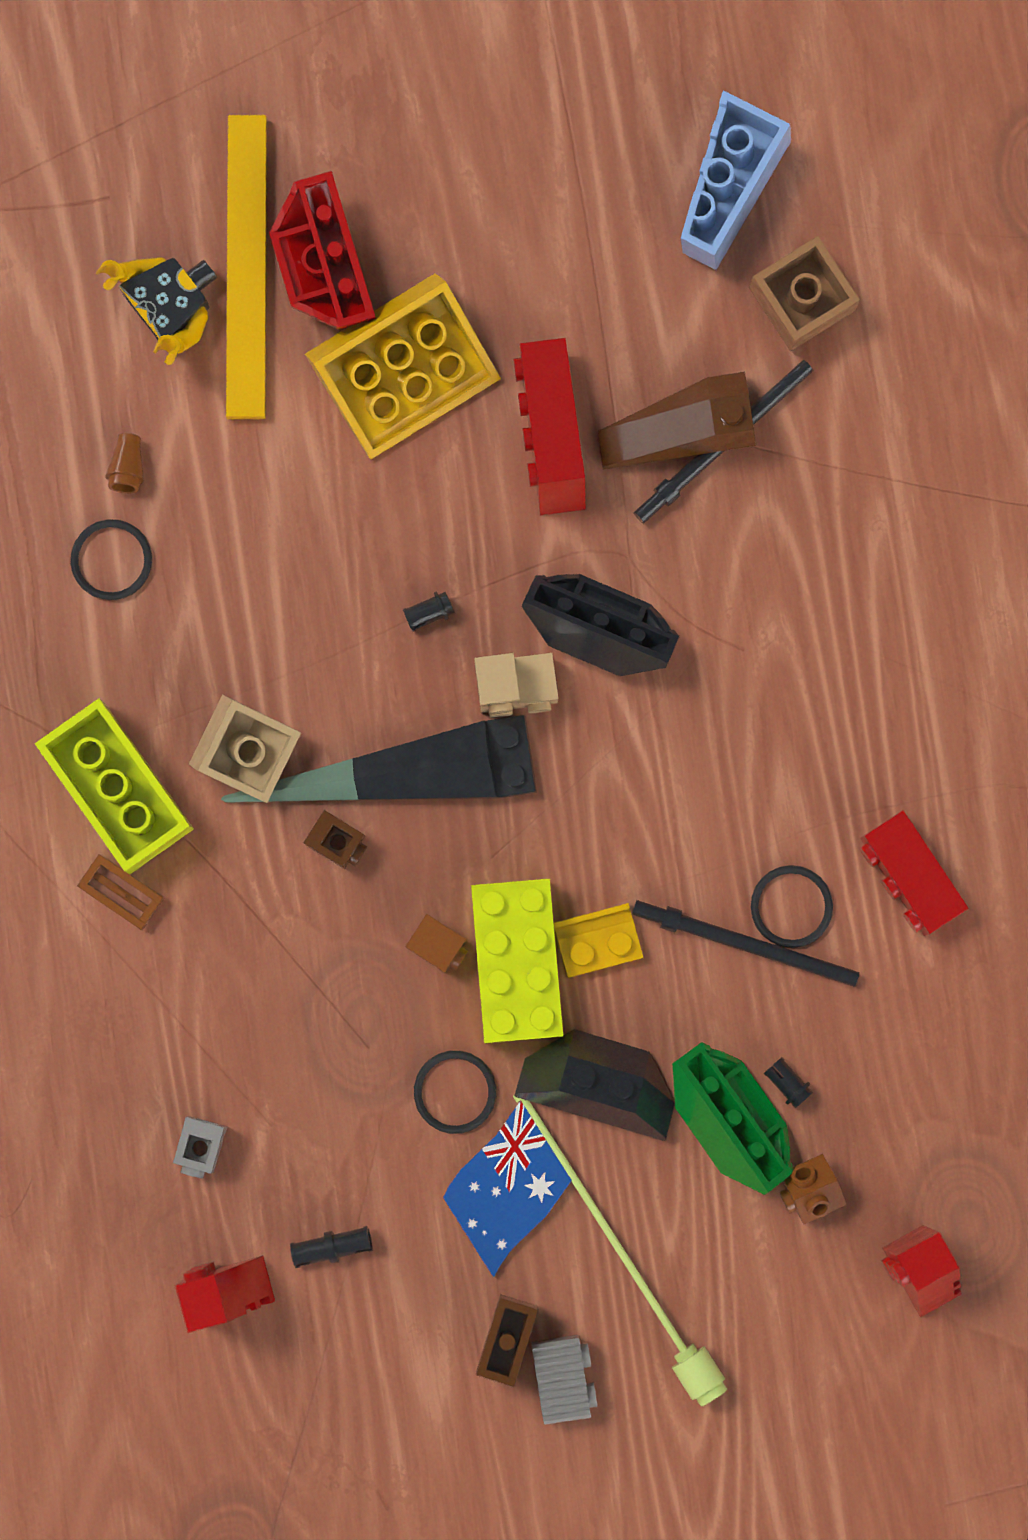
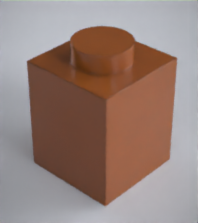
[405,914,468,973]

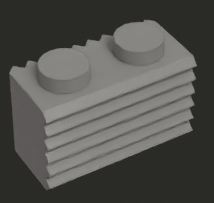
[532,1335,597,1425]

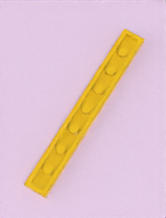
[226,115,267,419]

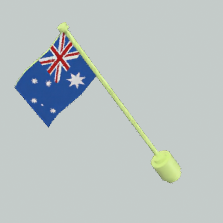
[443,1096,727,1407]

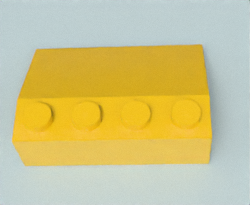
[305,273,501,460]

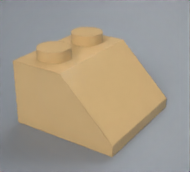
[189,694,301,803]

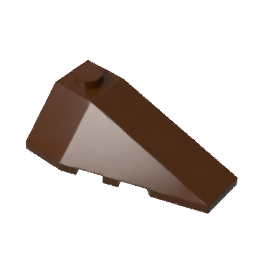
[598,371,756,470]

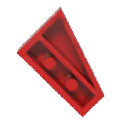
[881,1225,962,1317]

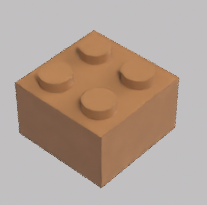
[749,236,860,351]

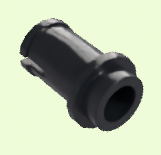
[403,591,455,632]
[763,1057,813,1108]

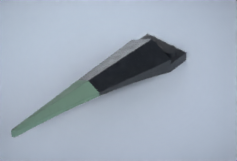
[221,715,537,802]

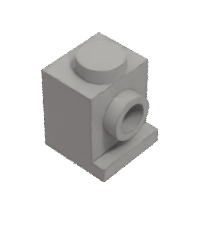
[173,1116,228,1179]

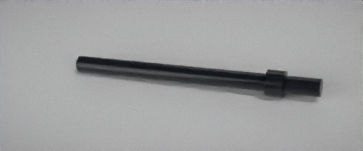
[633,360,813,524]
[632,900,860,987]

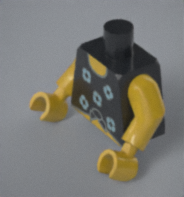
[96,257,217,365]

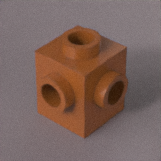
[779,1154,847,1225]

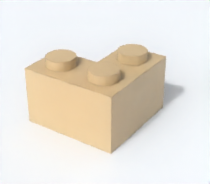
[474,653,558,718]

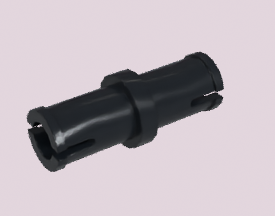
[290,1226,373,1268]

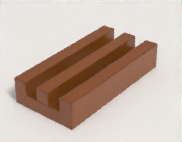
[77,854,165,931]

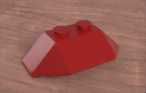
[269,171,376,329]

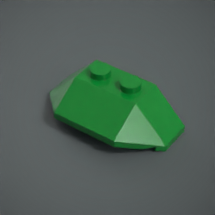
[672,1042,793,1195]

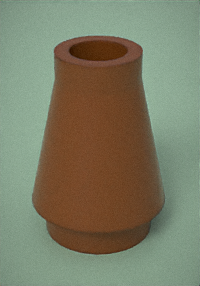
[105,433,144,493]

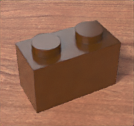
[476,1294,538,1387]

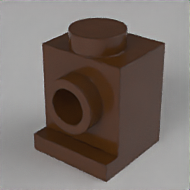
[303,810,367,870]

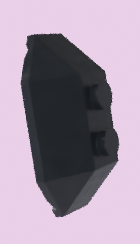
[521,574,679,676]
[514,1029,675,1141]

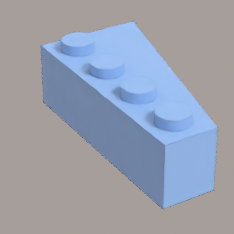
[681,90,791,270]

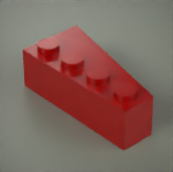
[513,338,586,516]

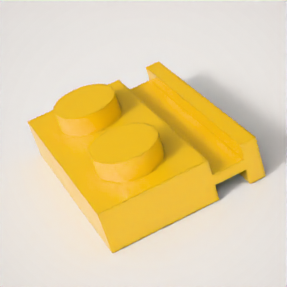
[554,903,644,978]

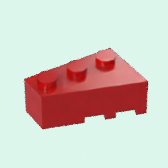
[175,1256,275,1333]

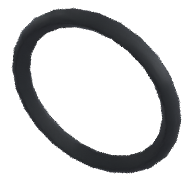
[70,519,152,600]
[750,865,833,948]
[414,1051,496,1134]

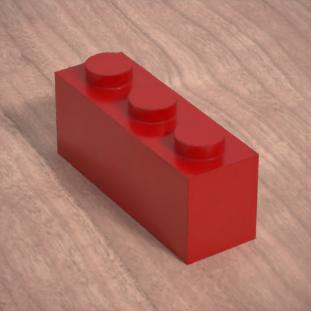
[860,810,969,936]

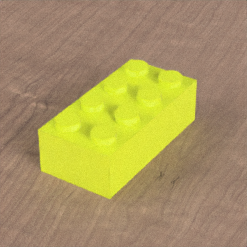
[34,698,194,874]
[471,879,563,1043]

